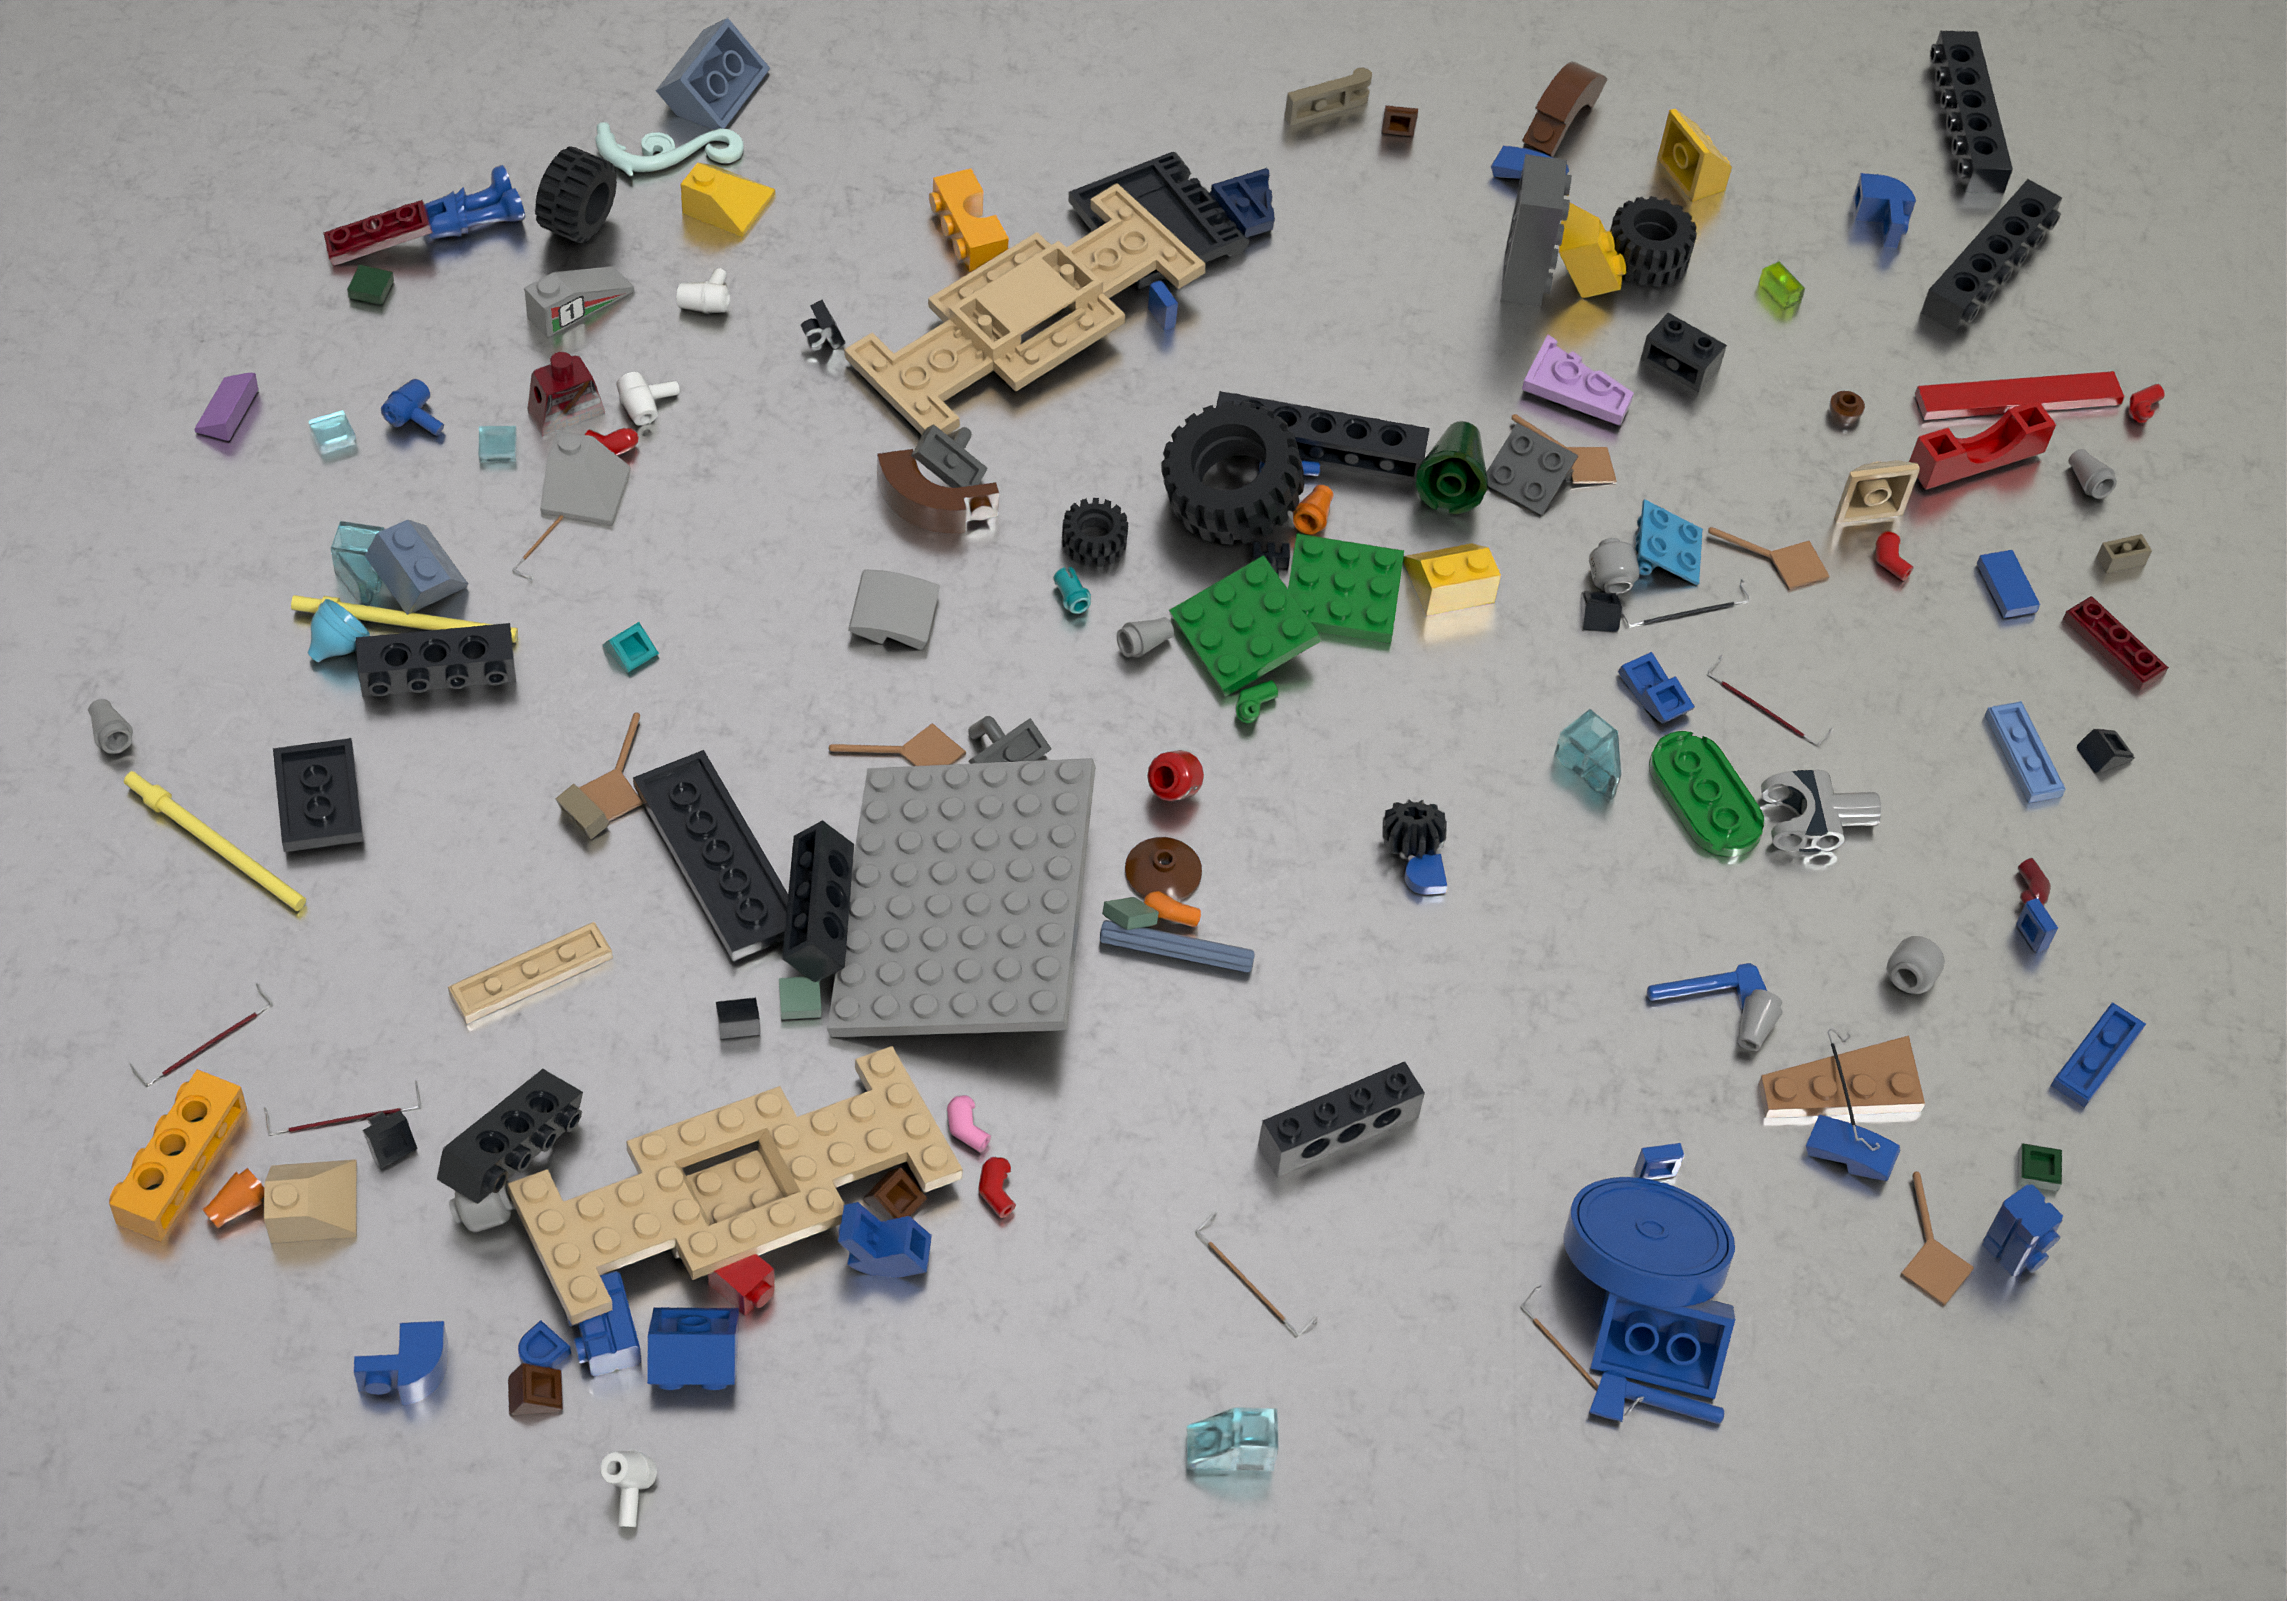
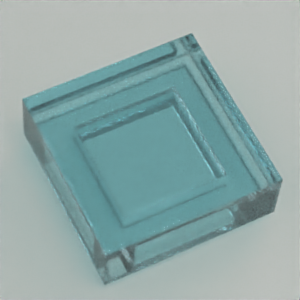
[309,410,357,455]
[478,426,517,462]

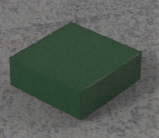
[347,265,394,305]
[2018,1143,2062,1191]

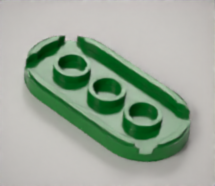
[1649,731,1764,857]

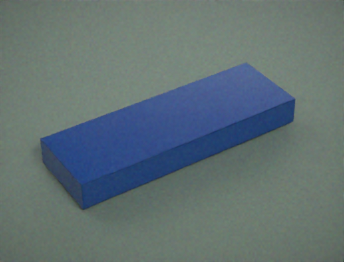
[2050,1002,2146,1108]

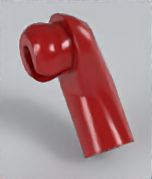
[584,428,639,456]

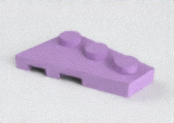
[1522,335,1634,426]

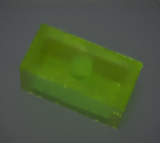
[1759,261,1805,311]

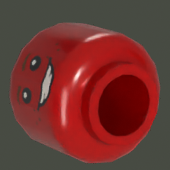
[1147,750,1204,801]

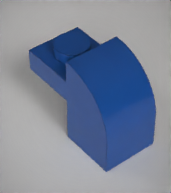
[1853,173,1916,248]
[838,1202,932,1278]
[354,1321,448,1405]

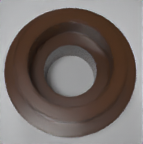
[1829,391,1865,424]

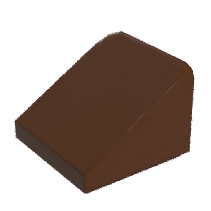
[1381,105,1418,136]
[863,1167,927,1220]
[508,1363,563,1415]

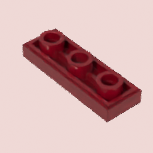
[323,200,433,266]
[2063,596,2169,691]

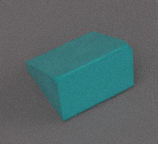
[603,622,659,673]

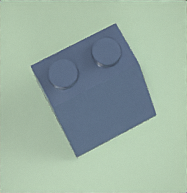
[365,519,468,615]

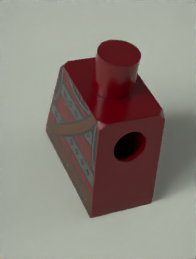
[527,352,605,437]

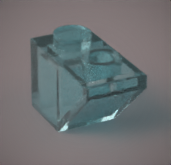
[330,521,385,606]
[1554,709,1622,800]
[1187,1408,1279,1471]

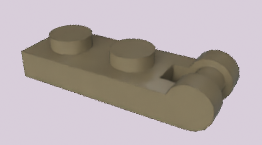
[1284,67,1372,126]

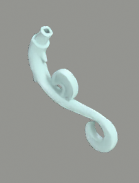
[595,122,744,176]

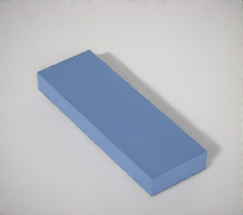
[1985,701,2066,803]

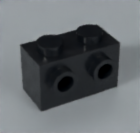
[1640,312,1727,392]

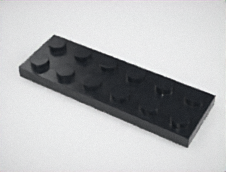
[633,750,788,961]

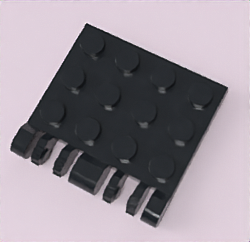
[1068,152,1249,289]

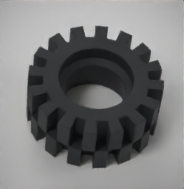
[1062,498,1128,567]

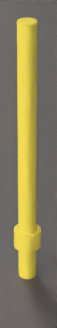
[291,595,518,643]
[124,771,306,911]

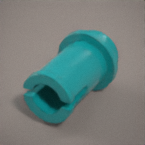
[1053,567,1091,614]

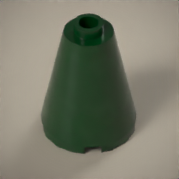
[1416,421,1488,514]

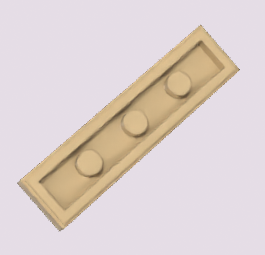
[448,922,613,1024]

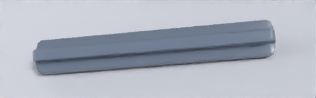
[1100,920,1255,972]

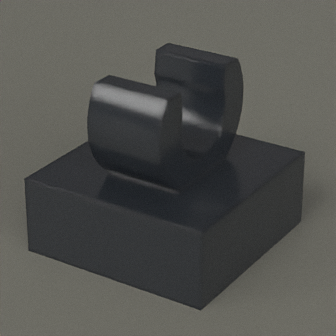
[800,299,846,349]
[363,1110,418,1169]

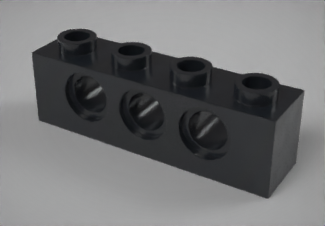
[356,623,516,697]
[782,820,854,982]
[1258,1061,1425,1177]
[436,1069,583,1204]

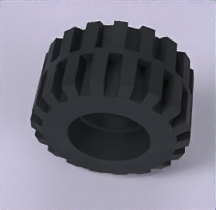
[535,146,617,243]
[1610,196,1697,287]

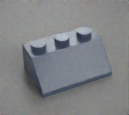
[656,17,770,130]

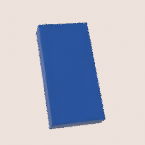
[1977,550,2040,618]

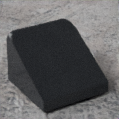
[1581,591,1622,632]
[2077,729,2135,773]
[716,997,760,1039]

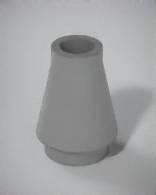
[2068,449,2117,498]
[1116,617,1174,658]
[88,699,133,754]
[1737,989,1783,1051]

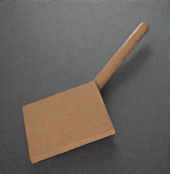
[1511,414,1617,484]
[1708,527,1830,590]
[579,712,643,822]
[828,723,966,766]
[1901,1171,1974,1306]

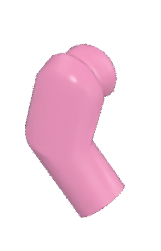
[947,1095,991,1153]

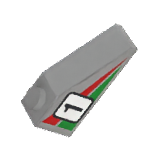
[524,266,634,338]

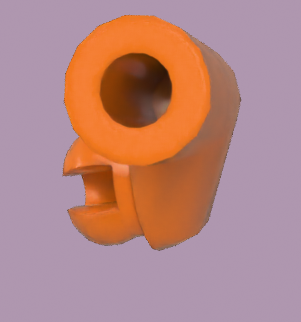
[1144,891,1201,927]

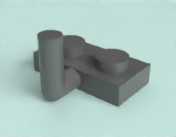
[911,424,988,488]
[968,716,1052,764]

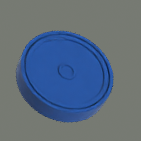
[1563,1177,1735,1307]

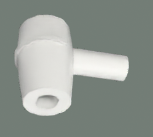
[676,268,730,314]
[616,372,680,426]
[600,1450,657,1528]

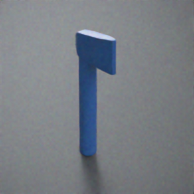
[1647,963,1767,1010]
[1589,1370,1725,1424]

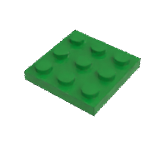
[1288,534,1404,644]
[1169,555,1321,697]

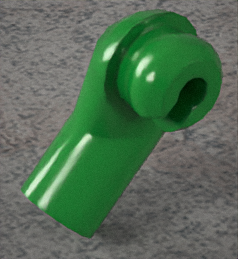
[1235,680,1278,723]

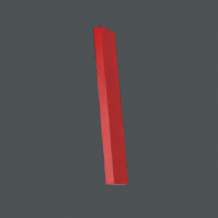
[1915,371,2125,420]

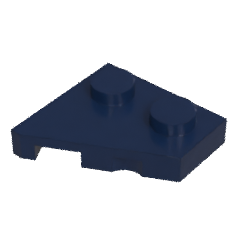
[1210,168,1275,237]

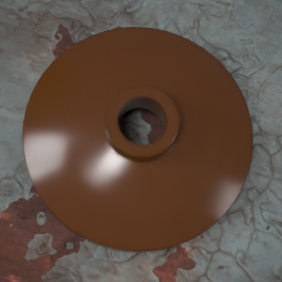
[1125,837,1202,902]

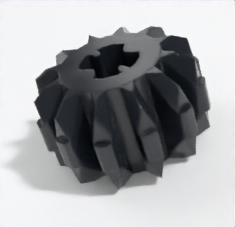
[1382,799,1447,859]

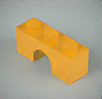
[929,168,1009,272]

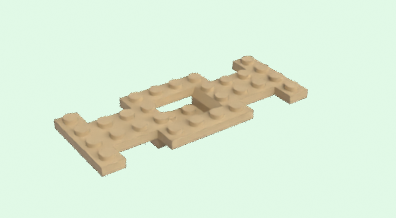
[844,183,1205,435]
[508,1046,963,1325]

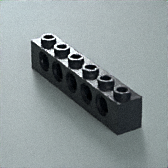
[1930,31,2013,193]
[1921,179,2063,332]
[1216,391,1430,483]

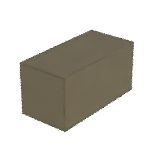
[2096,534,2152,574]
[555,784,610,840]

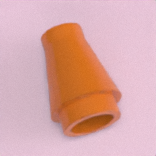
[1293,485,1334,535]
[202,1168,264,1229]

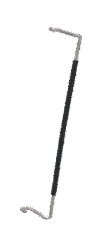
[1621,579,1750,627]
[1828,1028,1880,1151]

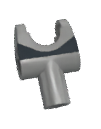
[1761,770,1881,852]

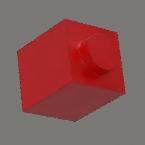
[708,1254,775,1315]

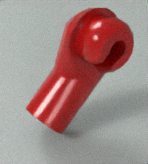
[2129,384,2165,423]
[1876,531,1914,581]
[978,1157,1016,1218]

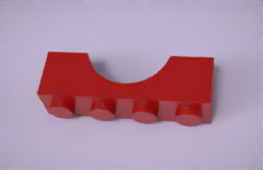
[1909,400,2056,489]

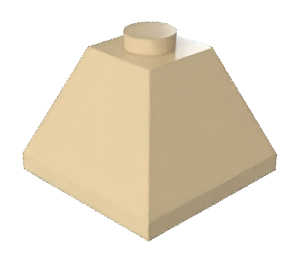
[1834,460,1920,524]
[264,1159,357,1243]

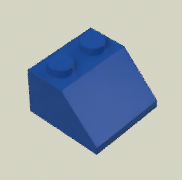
[647,1307,739,1390]

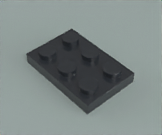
[273,738,364,852]

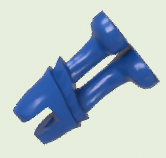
[425,165,525,239]

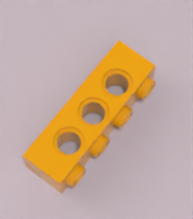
[109,1069,247,1242]

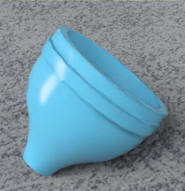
[307,599,370,662]

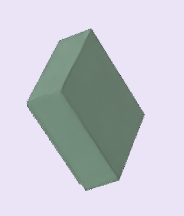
[1102,897,1159,930]
[779,977,821,1020]

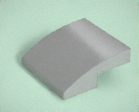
[848,569,940,650]

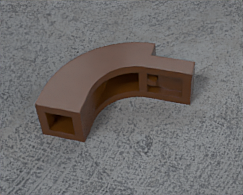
[1522,61,1608,157]
[877,449,999,534]

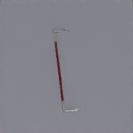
[1707,655,1833,746]
[130,983,273,1086]
[264,1081,421,1135]

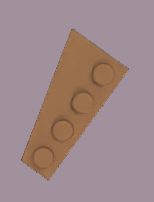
[1758,1035,1925,1118]

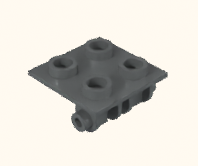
[1487,423,1578,516]

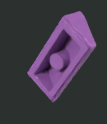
[194,372,259,441]

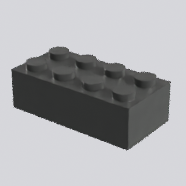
[1500,154,1572,307]

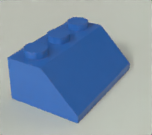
[1590,1290,1735,1399]

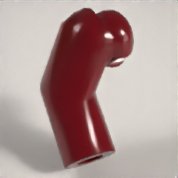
[2018,858,2051,906]

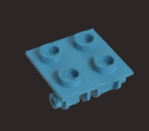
[1635,499,1703,585]

